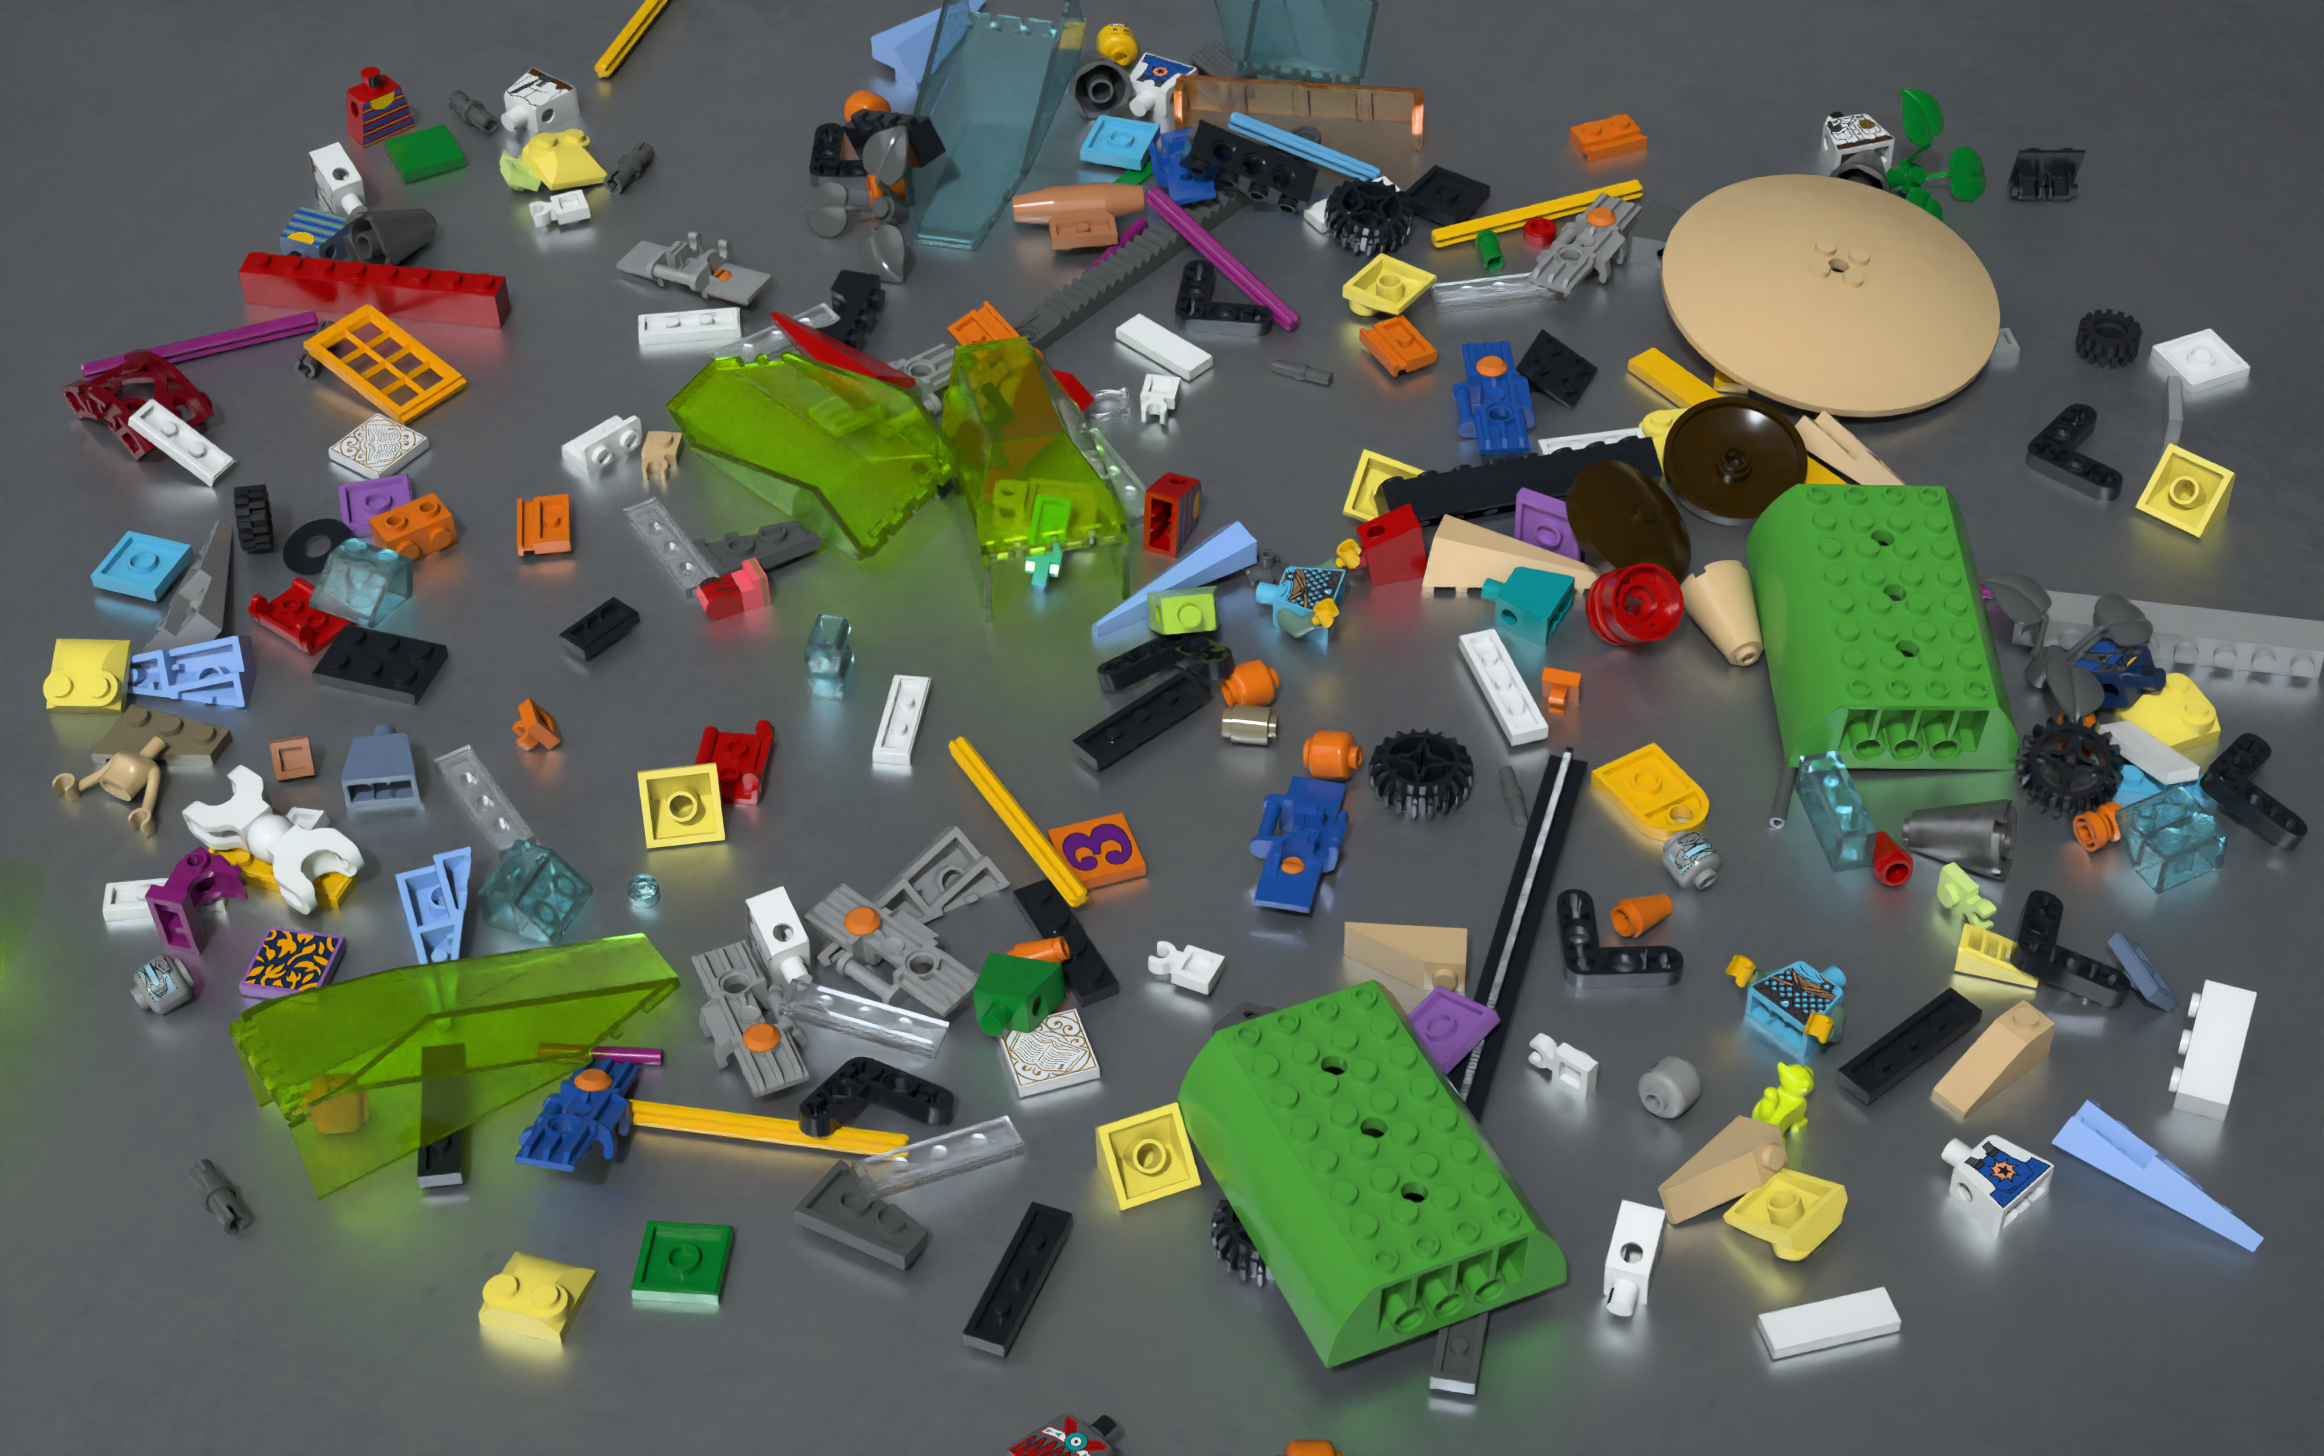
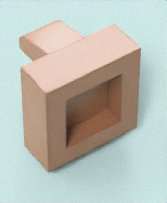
[269,735,316,781]

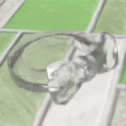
[1084,387,1131,422]

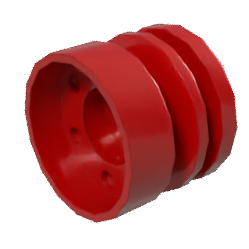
[1585,563,1684,647]

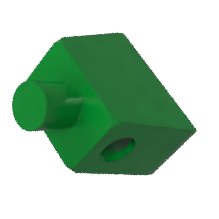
[973,952,1066,1036]

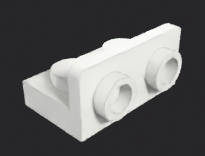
[561,415,644,476]

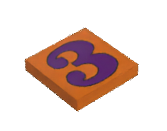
[1047,812,1146,890]

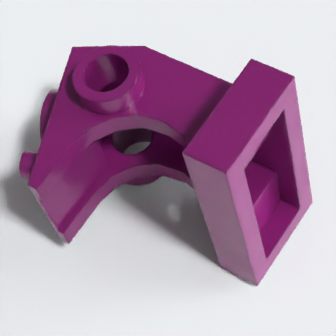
[145,846,248,956]

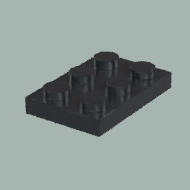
[312,624,448,705]

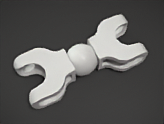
[182,765,365,915]

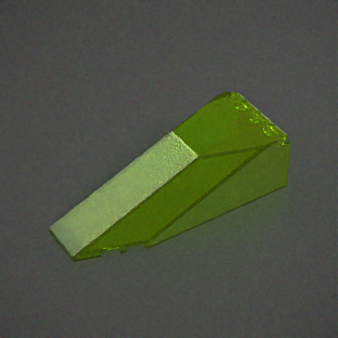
[940,336,1130,624]
[665,351,961,562]
[228,933,681,1200]

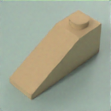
[1344,922,1468,992]
[1932,999,2056,1119]
[1658,1115,1789,1225]

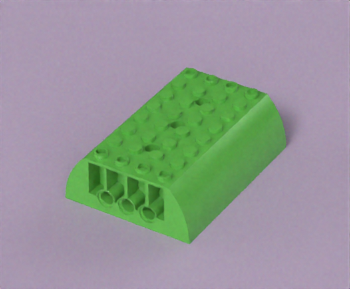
[1745,484,2020,770]
[1177,980,1567,1369]

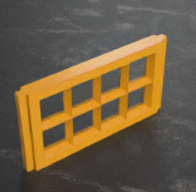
[303,304,467,426]

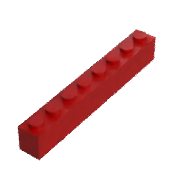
[238,252,511,329]

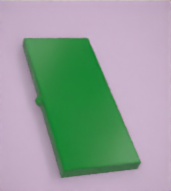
[1113,161,1154,185]

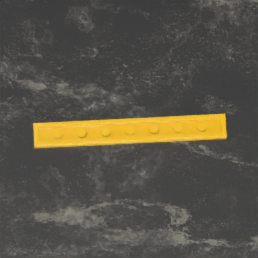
[1628,347,1849,485]

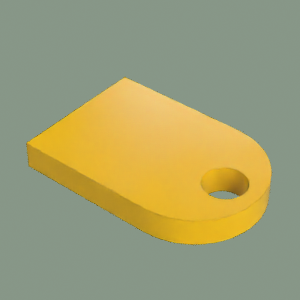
[1591,742,1709,842]

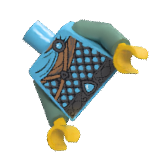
[1255,539,1361,643]
[1725,954,1847,1058]

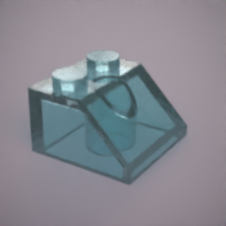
[309,537,413,629]

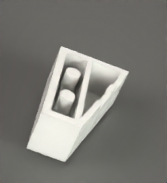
[2168,980,2257,1122]

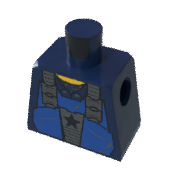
[2073,637,2166,708]

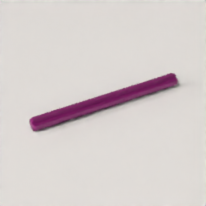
[1145,186,1301,332]
[81,311,319,381]

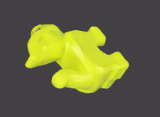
[1752,1062,1815,1144]

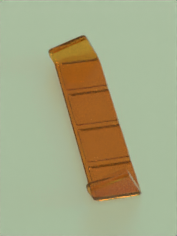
[1174,75,1425,152]

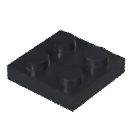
[1404,165,1490,226]

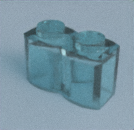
[804,614,854,702]

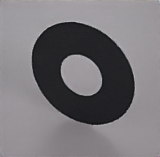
[283,519,352,574]

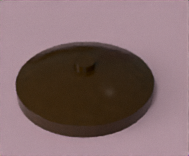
[1662,396,1808,526]
[1565,460,1691,581]

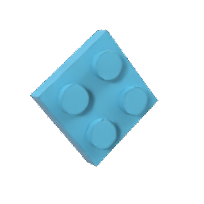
[1080,115,1160,171]
[91,530,194,602]

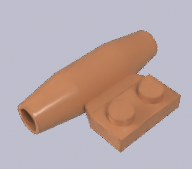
[1012,182,1145,250]

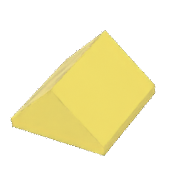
[2135,443,2236,539]
[637,762,725,849]
[1095,1102,1201,1211]

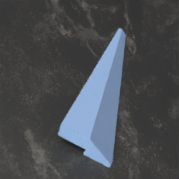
[871,0,987,90]
[1092,521,1257,637]
[128,635,257,708]
[395,847,472,1034]
[2051,1097,2265,1252]

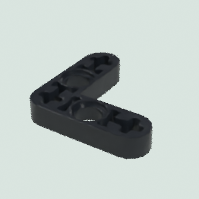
[809,123,869,190]
[1175,260,1272,337]
[2026,404,2123,502]
[1097,632,1235,691]
[2200,733,2308,849]
[1556,889,1683,989]
[2010,890,2131,1007]
[798,1057,954,1137]

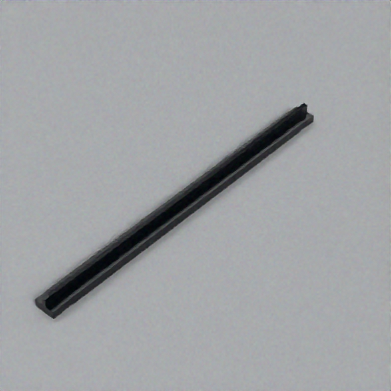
[1411,747,1588,1203]

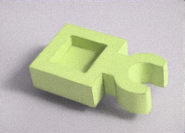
[499,151,541,191]
[1936,862,1997,930]

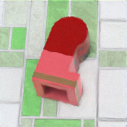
[695,557,771,620]

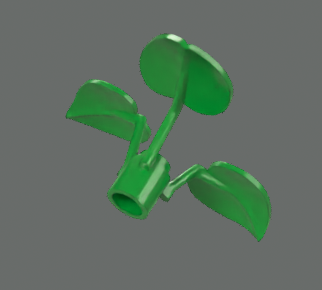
[1886,89,1986,222]

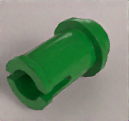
[1474,230,1505,271]

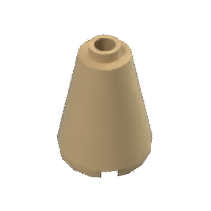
[1680,560,1764,666]

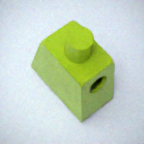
[1147,586,1220,635]

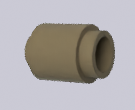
[1222,704,1278,746]

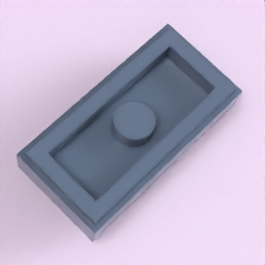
[2106,932,2179,1012]

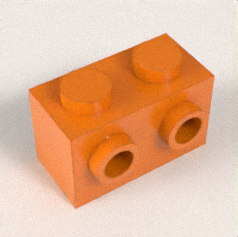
[368,492,458,570]

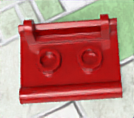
[247,577,361,656]
[694,720,775,805]

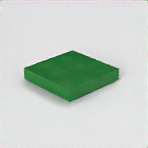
[384,124,466,183]
[631,1220,735,1305]

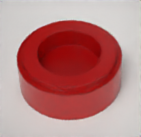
[1523,218,1557,247]

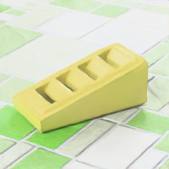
[1954,923,2039,988]

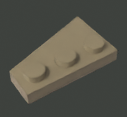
[90,704,233,766]

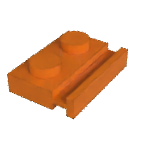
[1569,113,1648,163]
[947,300,1024,368]
[1359,315,1437,377]
[517,494,571,556]

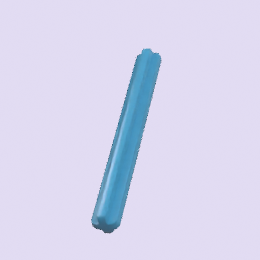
[1228,111,1381,181]

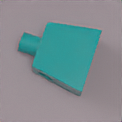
[1481,566,1575,647]

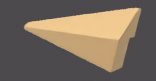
[1795,410,1906,485]
[1422,514,1604,594]

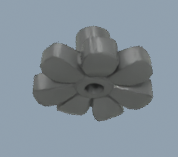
[1243,549,1290,587]

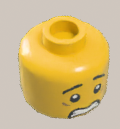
[1096,23,1138,68]

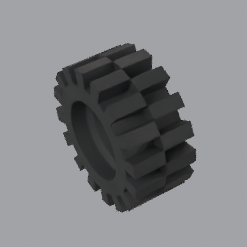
[2075,309,2142,369]
[234,484,274,551]

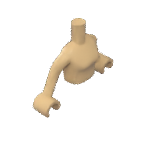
[52,736,166,836]

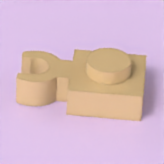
[641,431,684,481]

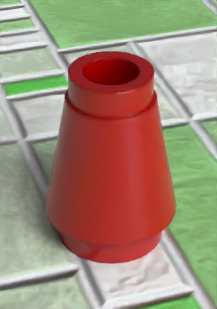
[1867,831,1913,886]

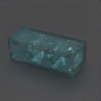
[1795,751,1877,872]

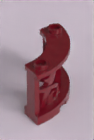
[60,349,214,461]

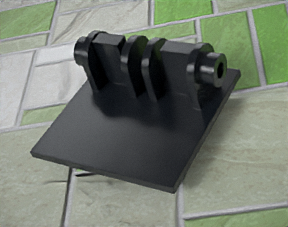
[2007,148,2086,200]
[1516,329,1598,410]

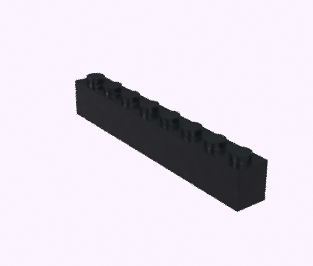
[1374,435,1664,530]

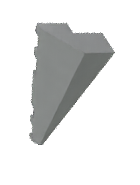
[143,518,232,653]
[813,826,1011,967]

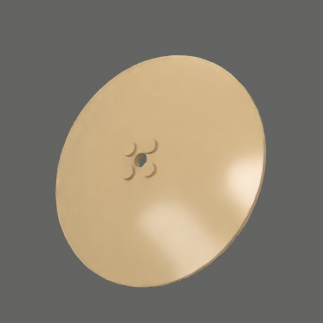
[1661,174,2000,417]

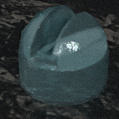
[627,874,661,909]

